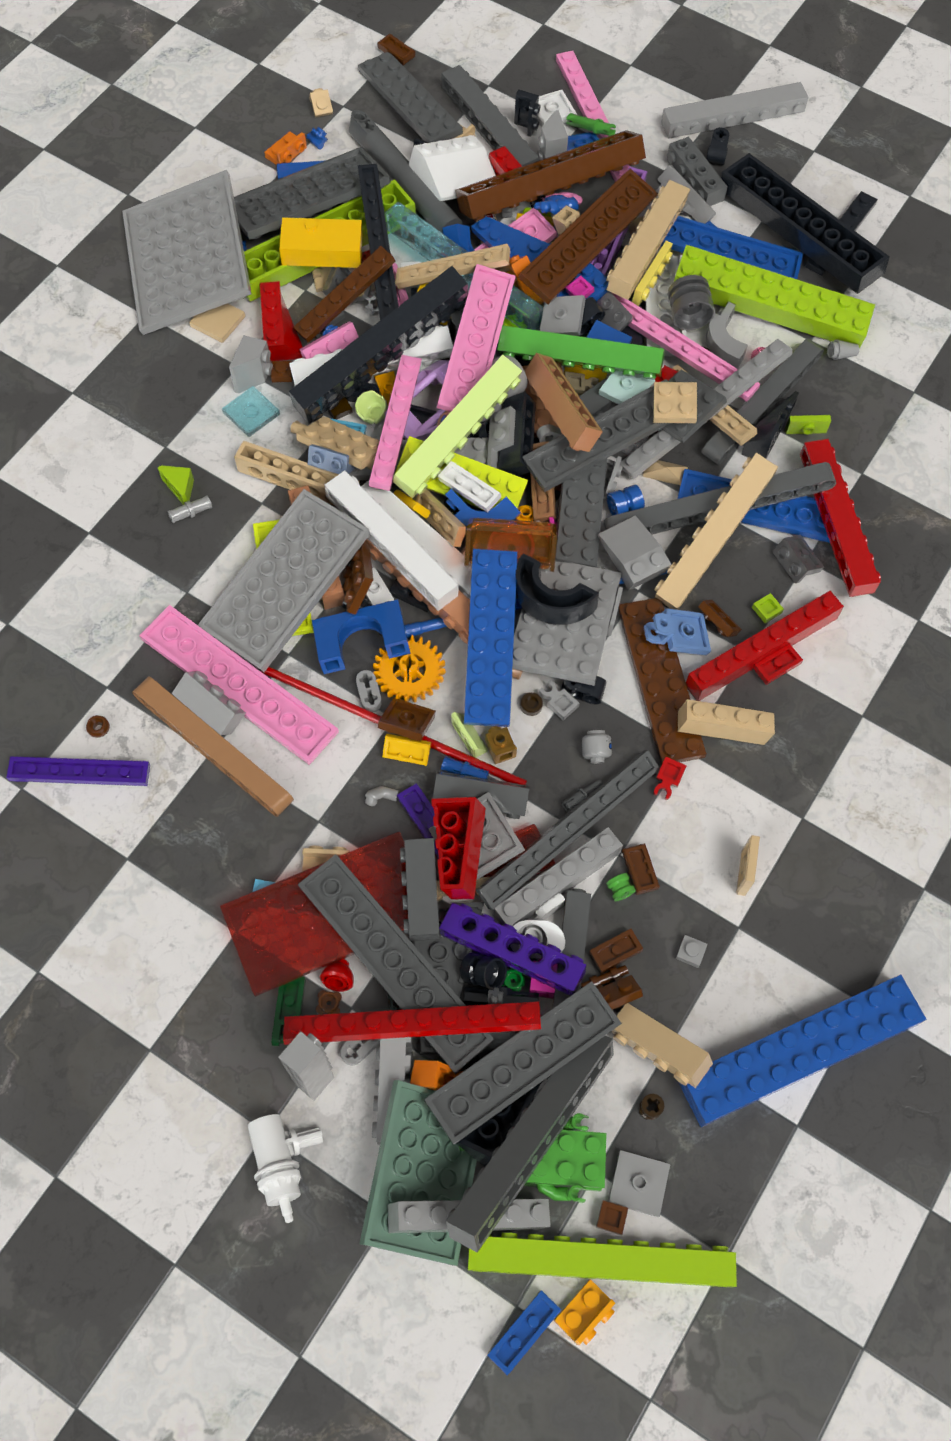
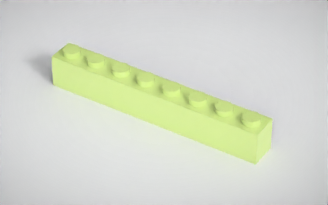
[393,355,522,499]

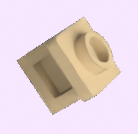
[309,88,333,118]

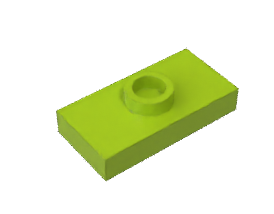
[785,415,831,435]

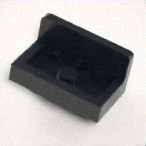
[514,89,541,137]

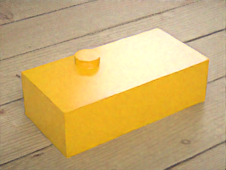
[279,217,363,268]

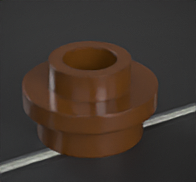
[86,715,110,738]

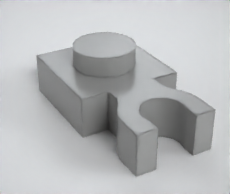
[538,680,580,721]

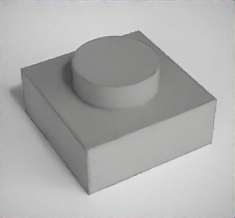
[675,935,707,968]

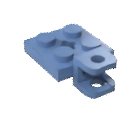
[644,608,711,656]

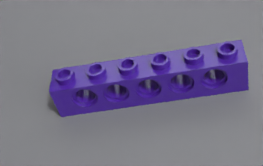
[439,903,586,996]

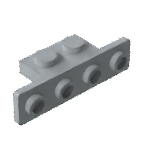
[658,165,716,224]
[487,403,516,470]

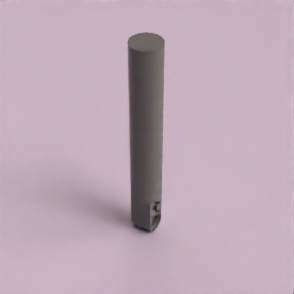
[348,110,462,239]

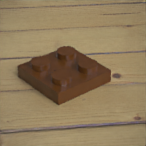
[378,698,436,742]

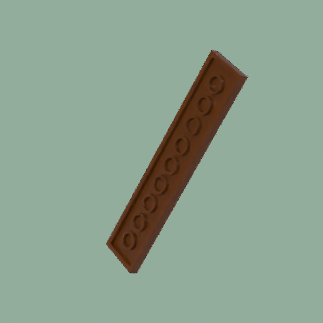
[518,168,658,305]

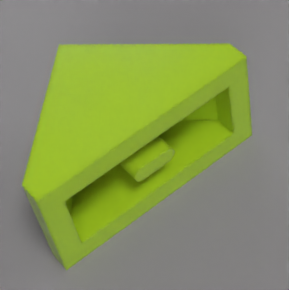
[158,466,194,505]

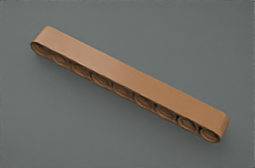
[132,676,294,817]

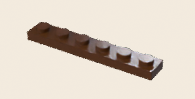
[294,246,396,343]

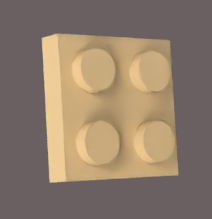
[653,382,697,423]

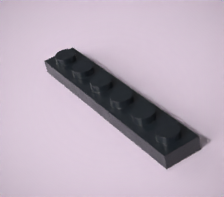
[805,191,878,276]

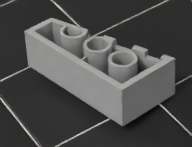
[372,1037,413,1145]

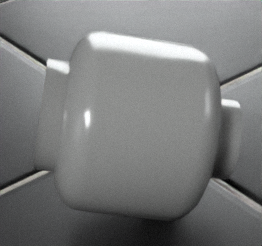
[582,730,612,764]

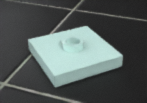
[599,371,655,405]

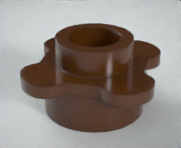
[316,990,342,1015]

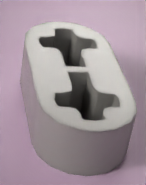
[536,424,563,442]
[356,670,382,712]
[340,1039,380,1066]

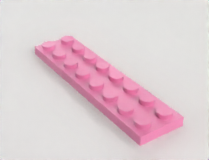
[437,264,515,412]

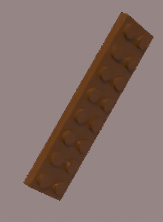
[618,598,707,766]

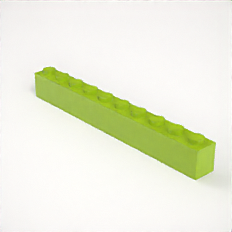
[468,1233,737,1288]

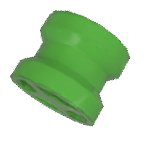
[606,873,636,901]

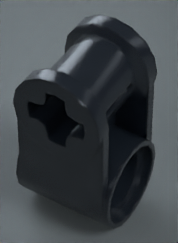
[706,127,729,165]
[562,676,607,705]

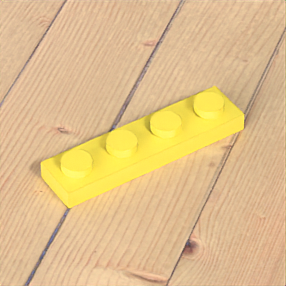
[632,241,673,306]

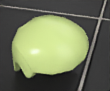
[355,390,388,424]

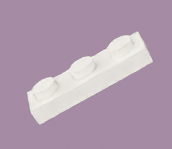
[438,461,501,513]

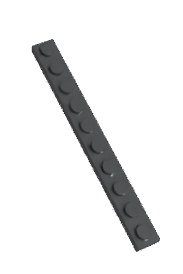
[476,750,660,910]

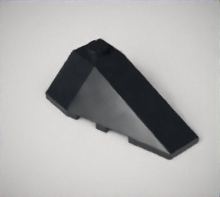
[741,391,799,459]

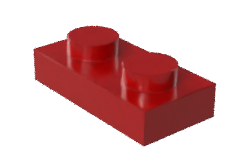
[753,643,803,685]

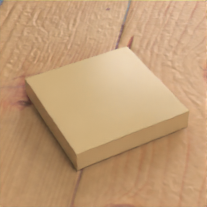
[189,303,246,343]
[736,835,760,896]

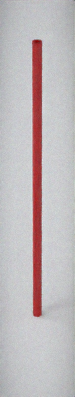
[260,667,527,785]

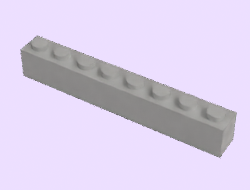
[661,82,809,139]

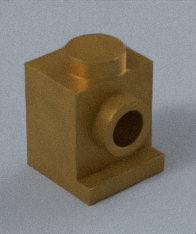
[485,726,517,765]

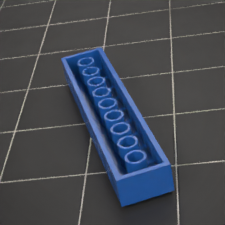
[678,974,927,1127]

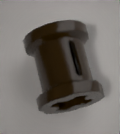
[639,1094,665,1120]

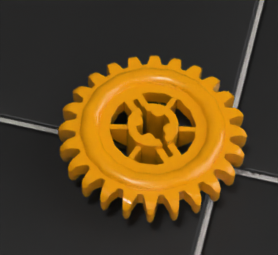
[373,634,446,702]

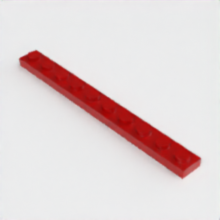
[283,1002,541,1045]

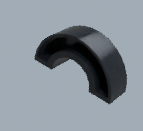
[516,553,599,625]

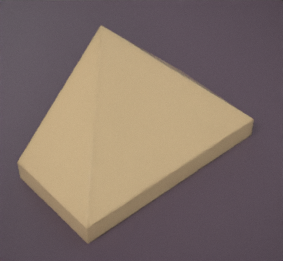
[643,460,688,485]

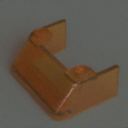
[464,518,557,572]

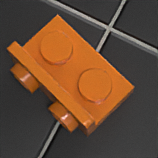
[264,131,307,165]

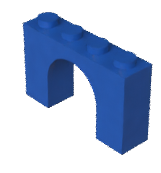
[312,599,411,674]

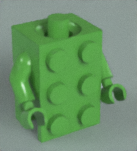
[524,1113,607,1203]

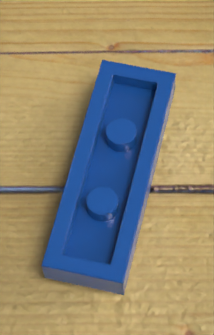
[487,1290,561,1376]

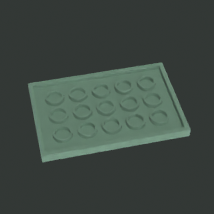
[359,1080,477,1266]

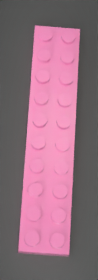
[139,605,339,765]

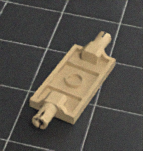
[290,416,396,470]

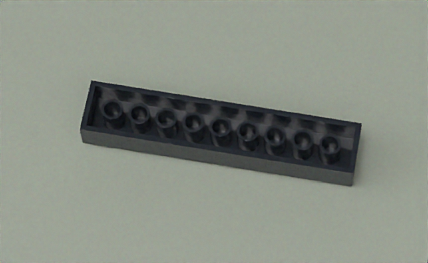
[721,153,890,294]
[289,266,468,424]

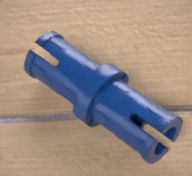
[441,756,489,779]

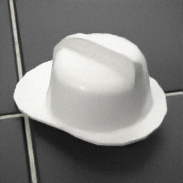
[510,920,565,959]

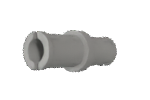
[167,495,212,523]

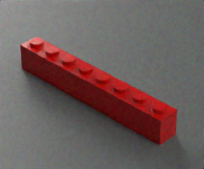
[800,439,881,597]
[686,590,844,701]

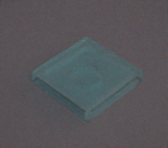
[222,386,280,437]

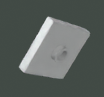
[540,295,586,336]
[608,1150,670,1217]

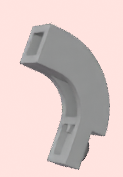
[706,302,748,369]

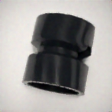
[460,952,507,990]

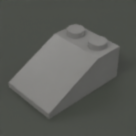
[598,515,671,591]

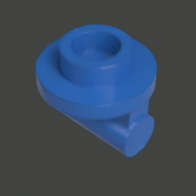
[307,126,328,150]

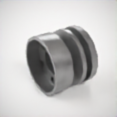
[667,275,715,330]

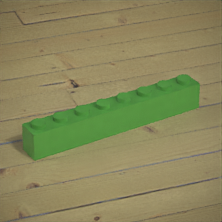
[498,325,665,380]

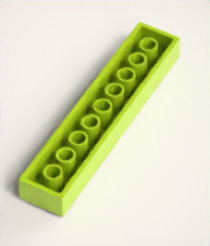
[244,179,416,302]
[674,245,875,349]

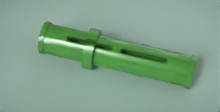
[566,113,616,136]

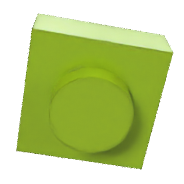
[752,593,784,623]

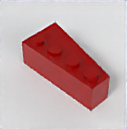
[431,797,486,899]

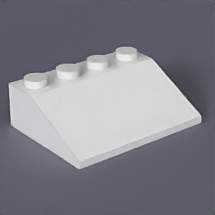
[409,135,496,201]

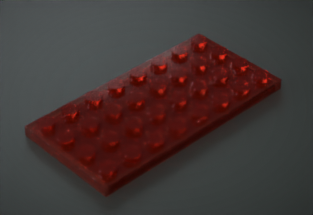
[220,831,408,997]

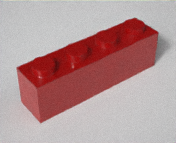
[260,281,303,361]

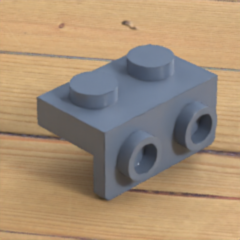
[308,444,356,474]

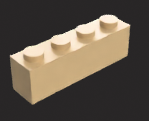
[678,699,775,745]
[612,1003,713,1088]

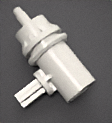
[248,1114,323,1223]

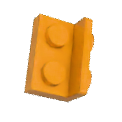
[554,1279,615,1345]

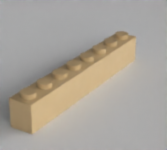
[606,180,690,300]
[654,453,778,610]

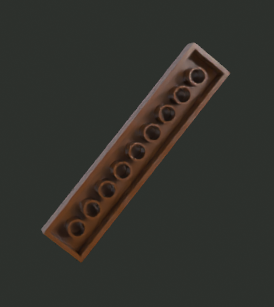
[455,130,646,220]

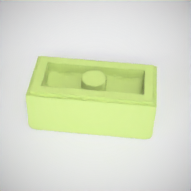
[451,712,488,758]

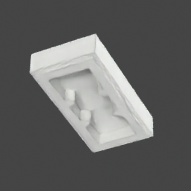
[365,567,394,606]

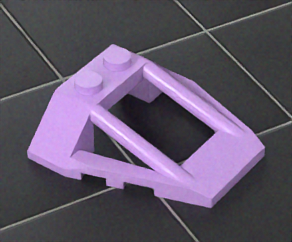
[385,360,450,440]

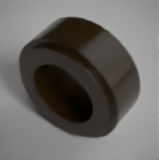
[520,692,543,716]

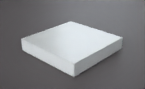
[538,90,577,126]

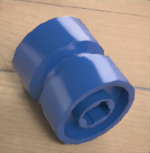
[606,484,645,516]

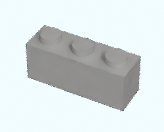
[172,671,246,735]

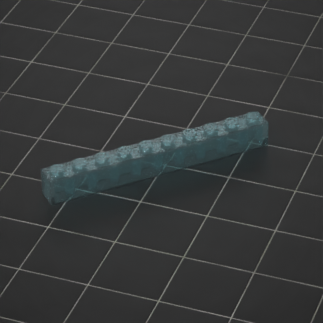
[385,202,543,330]

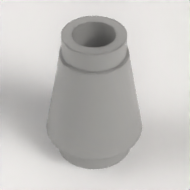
[827,340,859,360]

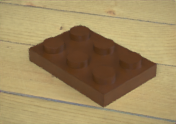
[342,543,373,615]

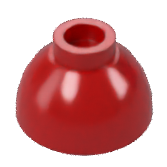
[320,959,354,992]

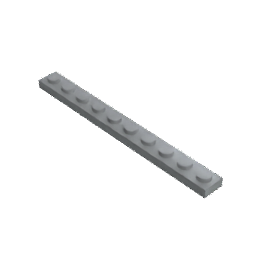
[620,339,792,479]

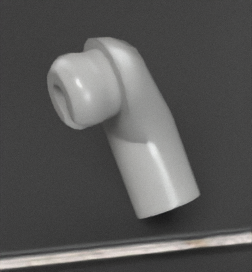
[365,786,399,806]

